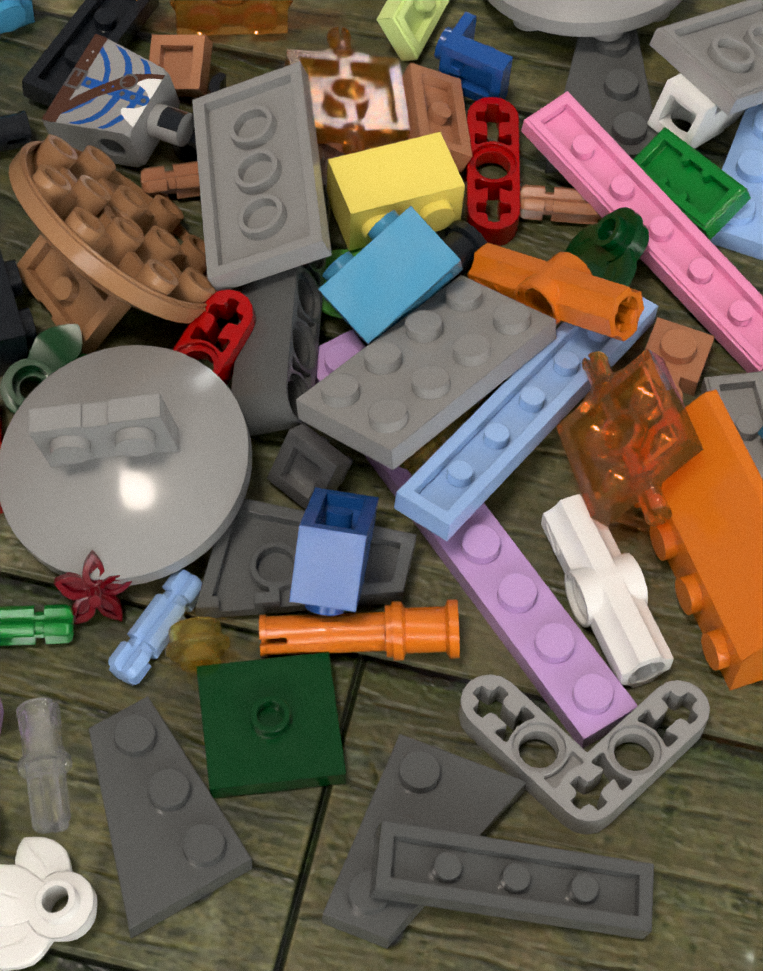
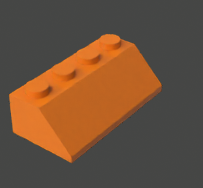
[625,389,763,690]

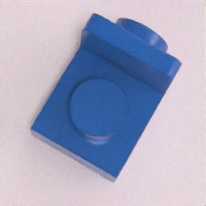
[434,12,513,101]

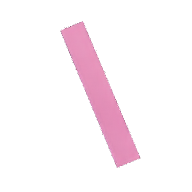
[521,91,763,373]

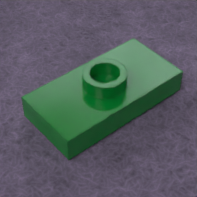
[633,127,751,240]

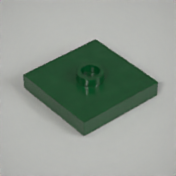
[196,652,346,798]

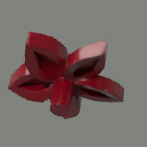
[54,550,132,624]

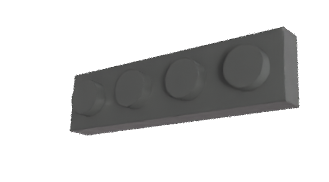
[369,820,654,939]

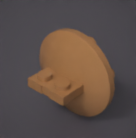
[9,134,216,354]

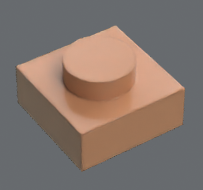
[149,35,213,97]

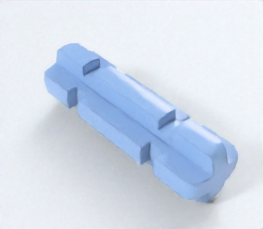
[108,569,203,686]

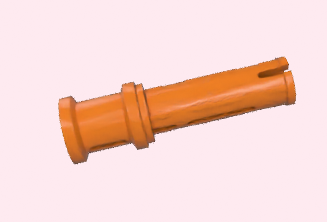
[259,599,460,661]

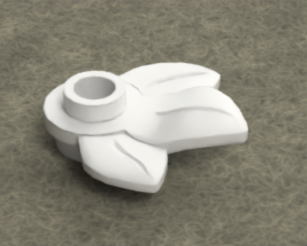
[0,837,97,971]

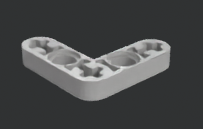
[458,674,710,835]

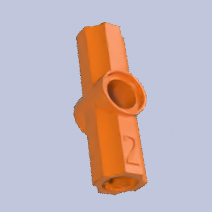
[467,243,644,342]

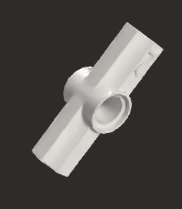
[541,494,674,688]

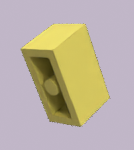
[327,132,465,251]

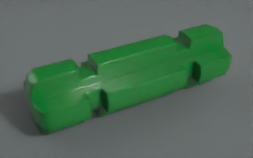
[0,604,74,646]

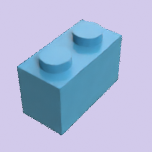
[319,206,463,345]

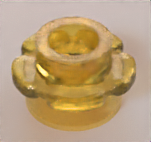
[165,617,231,672]

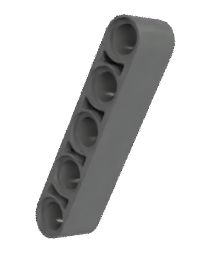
[231,181,330,437]

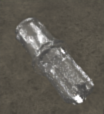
[16,697,73,834]

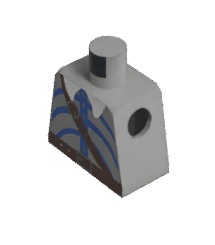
[42,34,194,168]

